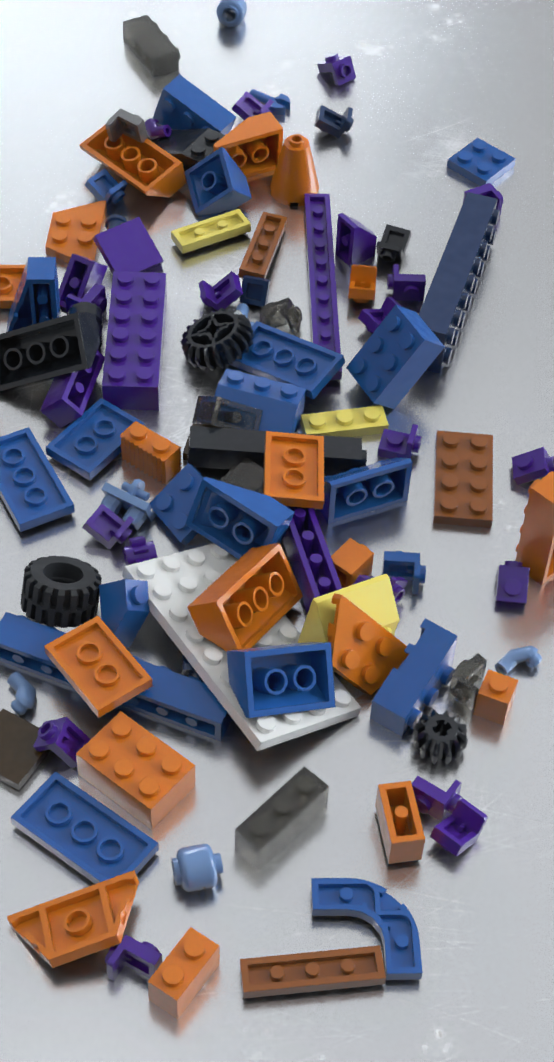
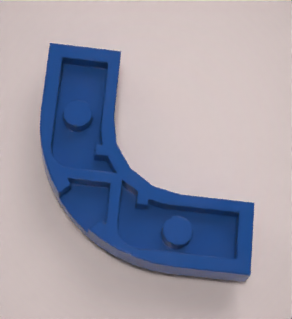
[311,878,423,980]

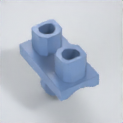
[100,479,156,531]

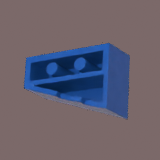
[153,74,236,135]
[6,257,61,332]
[370,618,458,737]

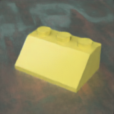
[298,574,400,643]

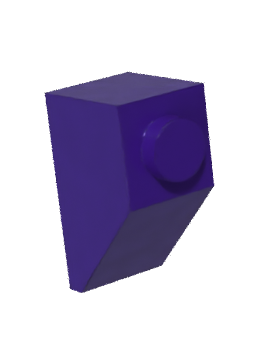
[335,213,377,267]
[59,253,108,308]

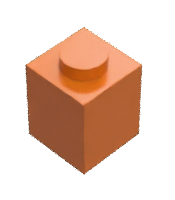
[331,538,374,588]
[473,669,519,725]

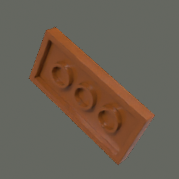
[433,430,493,528]

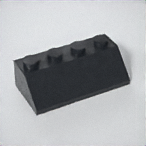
[0,312,100,392]

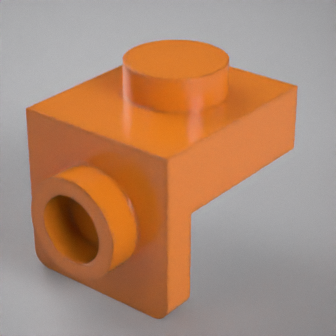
[348,264,377,303]

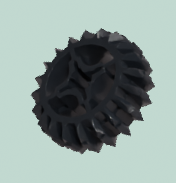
[180,308,254,371]

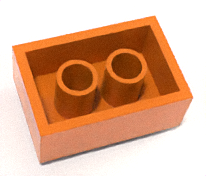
[76,711,195,830]

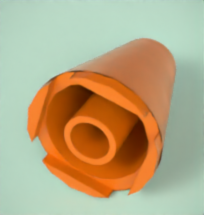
[270,134,319,206]

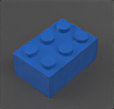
[346,305,445,409]

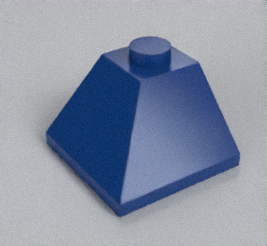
[185,147,252,216]

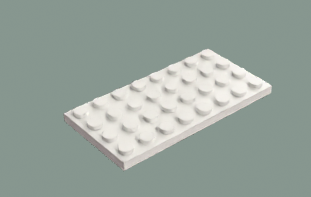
[122,543,362,751]

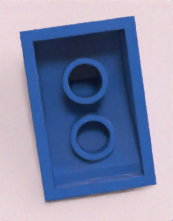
[185,477,295,559]

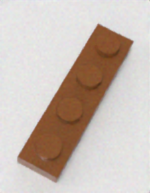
[238,211,288,279]
[240,945,386,999]

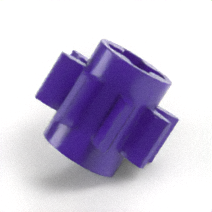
[123,536,157,566]

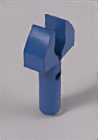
[249,89,291,116]

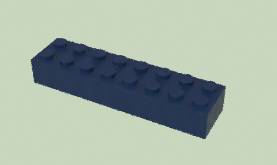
[419,192,500,373]

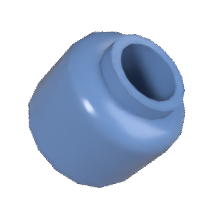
[216,0,247,27]
[171,843,223,892]

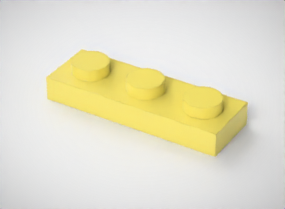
[171,209,251,254]
[300,405,389,437]

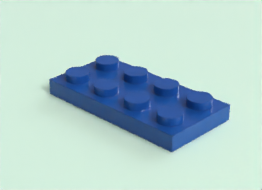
[229,321,345,399]
[0,427,75,532]
[11,771,159,884]

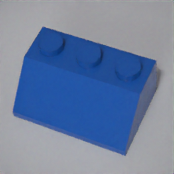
[207,368,306,433]
[320,457,413,524]
[227,642,336,718]

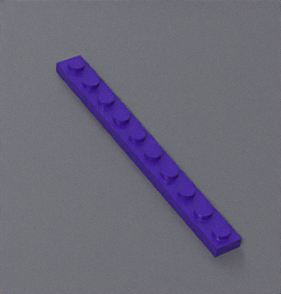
[304,193,342,380]

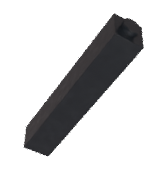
[188,426,367,476]

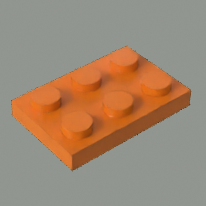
[263,431,324,509]
[44,616,153,718]

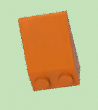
[213,112,283,178]

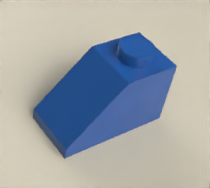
[99,579,150,648]

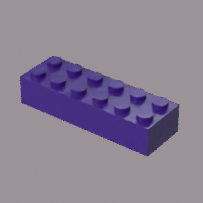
[102,271,167,411]

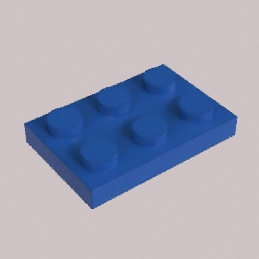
[46,398,145,480]

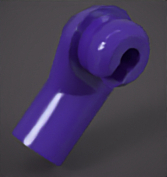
[145,118,172,140]

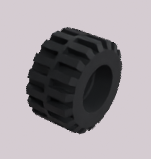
[20,556,102,628]

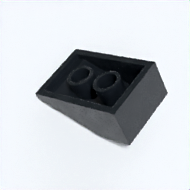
[155,128,225,177]

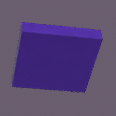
[93,217,164,274]

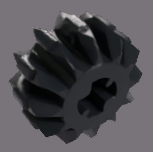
[413,709,468,765]

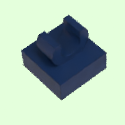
[239,275,271,307]

